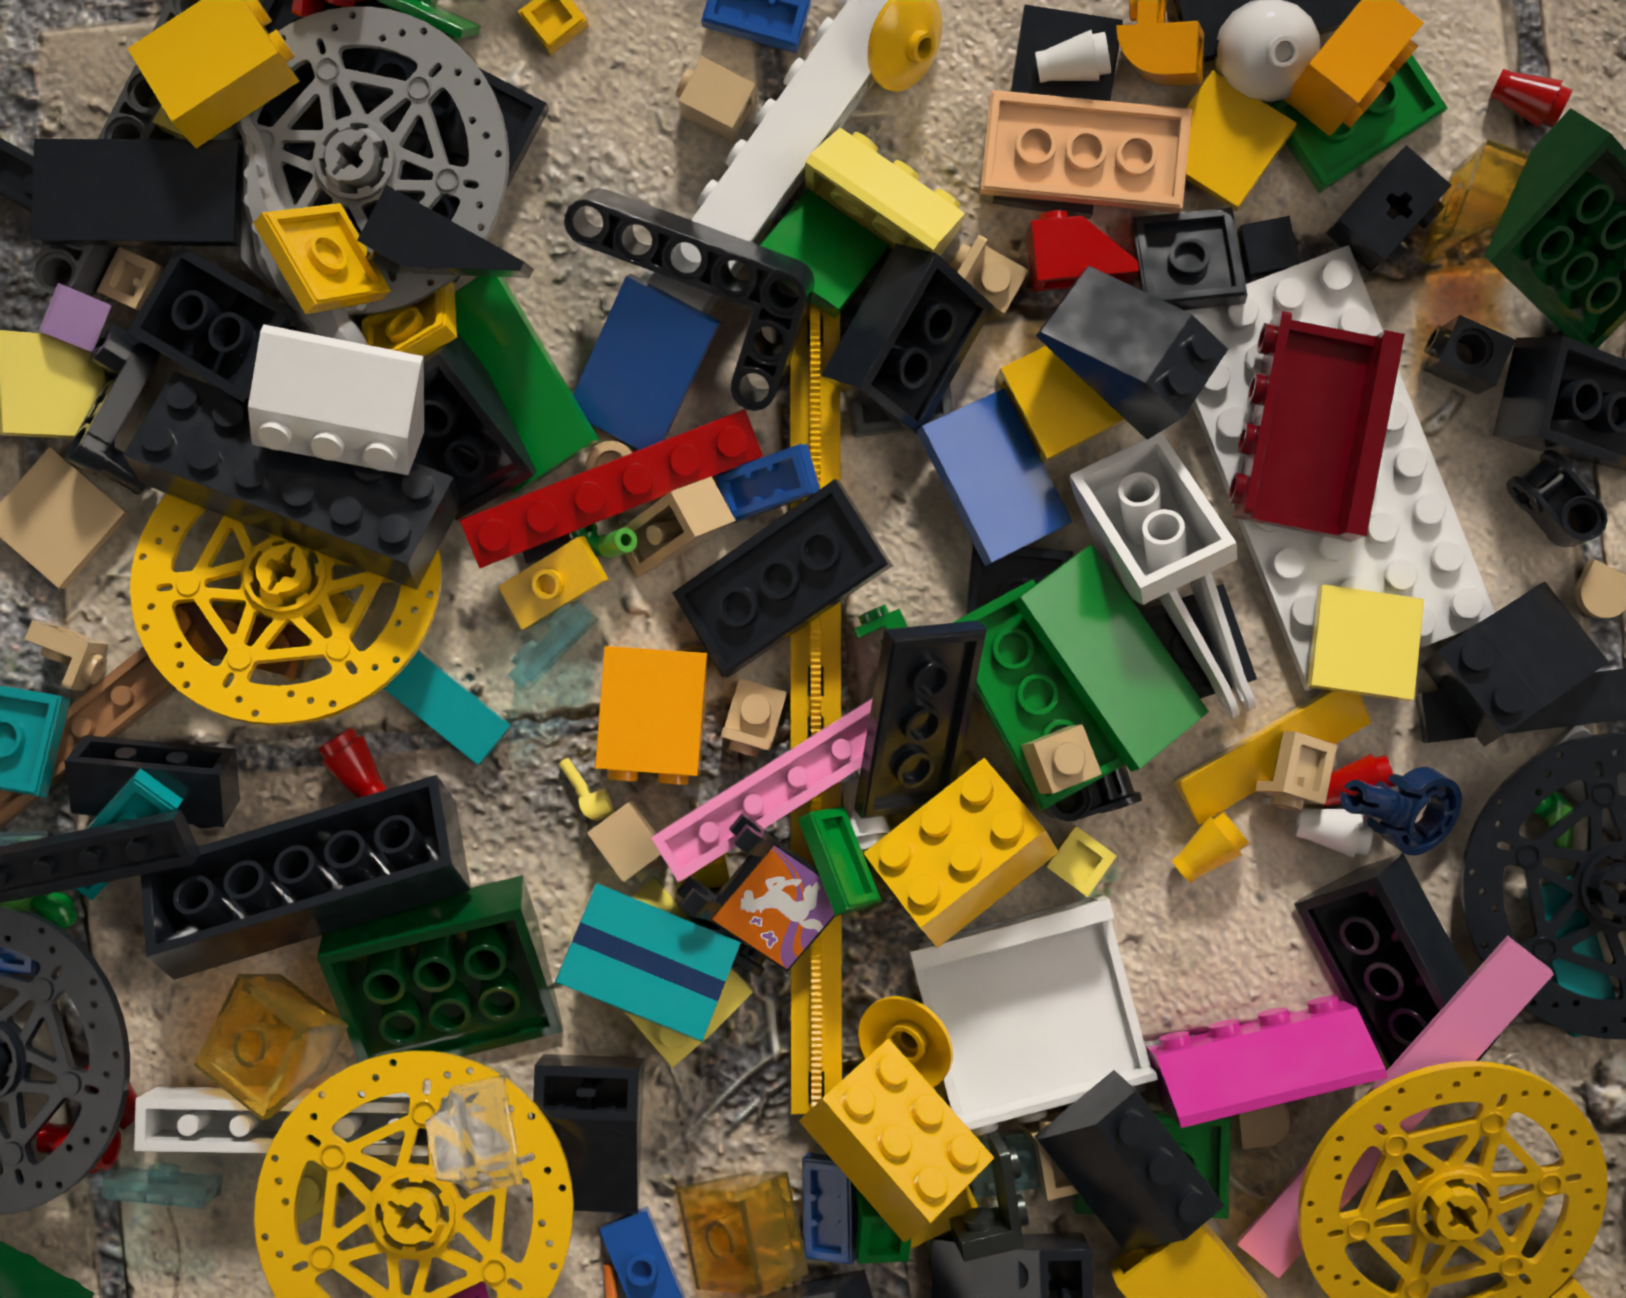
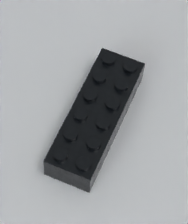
[123,371,461,590]
[140,775,471,980]

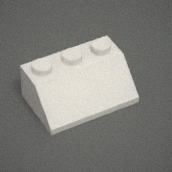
[248,325,424,475]

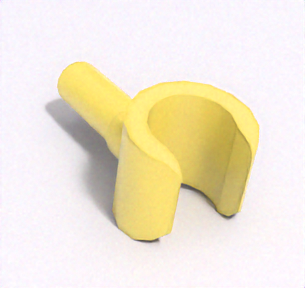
[558,758,615,821]

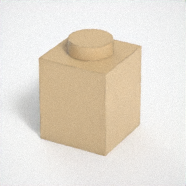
[676,56,757,144]
[1021,724,1102,794]
[587,800,665,883]

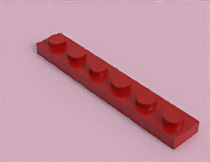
[460,409,763,569]

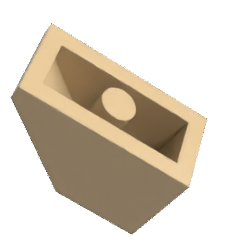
[622,476,736,578]

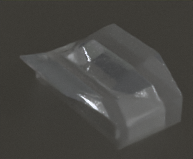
[425,1075,524,1194]

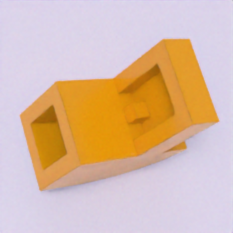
[1116,0,1205,86]

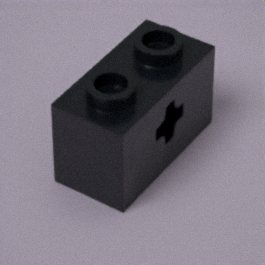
[1326,145,1452,272]

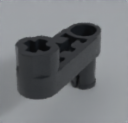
[65,323,160,495]

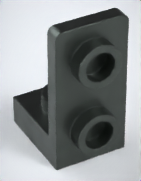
[949,1132,1029,1262]

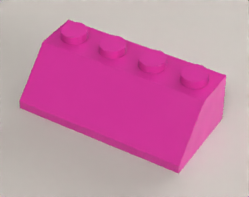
[1147,995,1388,1128]

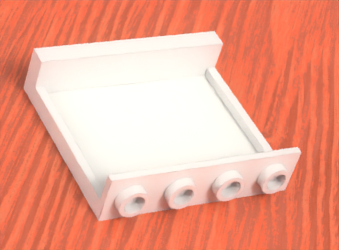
[908,894,1158,1136]

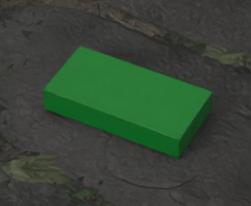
[798,806,881,916]

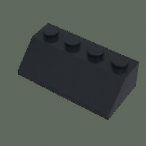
[1294,853,1501,1071]

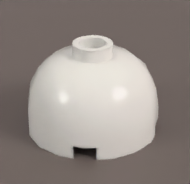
[1215,0,1320,103]

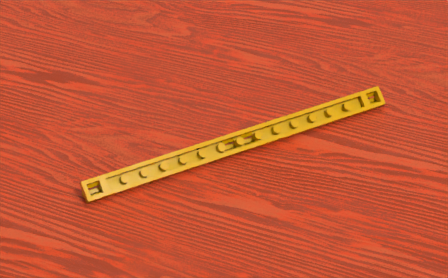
[790,302,842,1114]

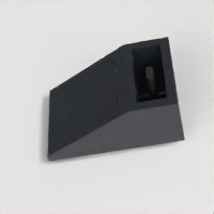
[532,1054,645,1213]
[930,1232,1093,1298]

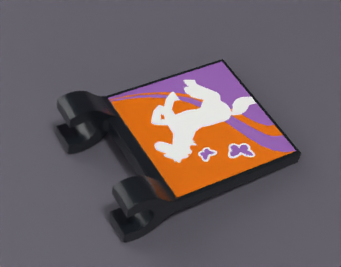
[677,813,835,972]

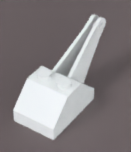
[1070,432,1256,719]

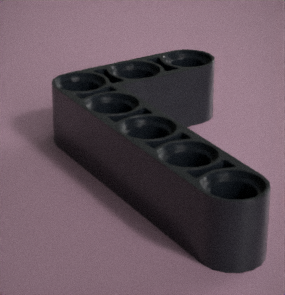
[564,188,815,411]

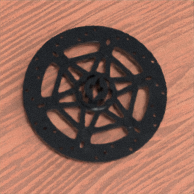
[1461,733,1626,1040]
[0,905,130,1215]

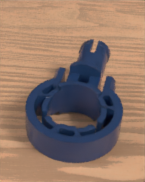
[1340,767,1462,856]

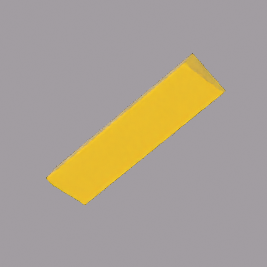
[1172,690,1372,825]

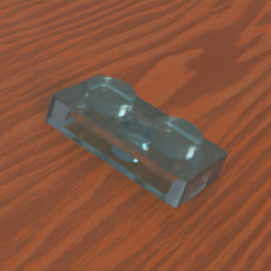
[507,602,599,690]

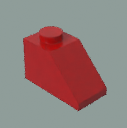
[1026,210,1139,292]

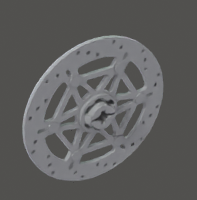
[210,7,509,315]

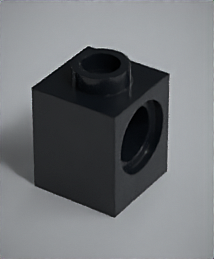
[1423,315,1516,395]

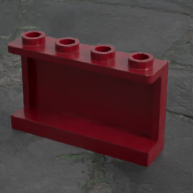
[1228,311,1405,542]

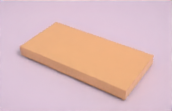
[980,90,1192,213]

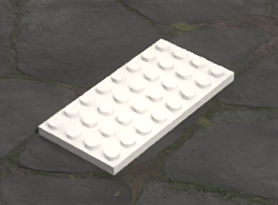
[1184,245,1495,691]

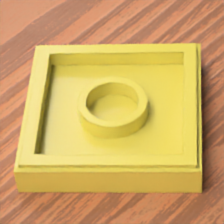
[0,330,105,439]
[1307,584,1424,702]

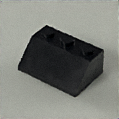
[821,243,994,436]
[1034,1070,1225,1252]

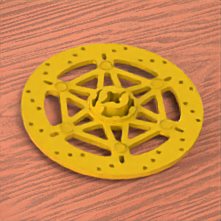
[130,494,442,726]
[254,1050,574,1298]
[1297,1061,1608,1298]

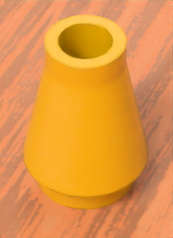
[1171,811,1250,884]

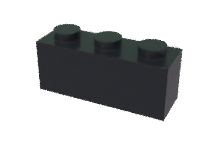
[64,735,240,828]

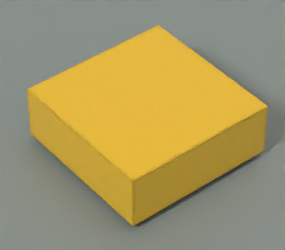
[517,0,589,56]

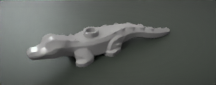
[235,115,369,345]

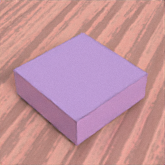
[39,283,112,352]

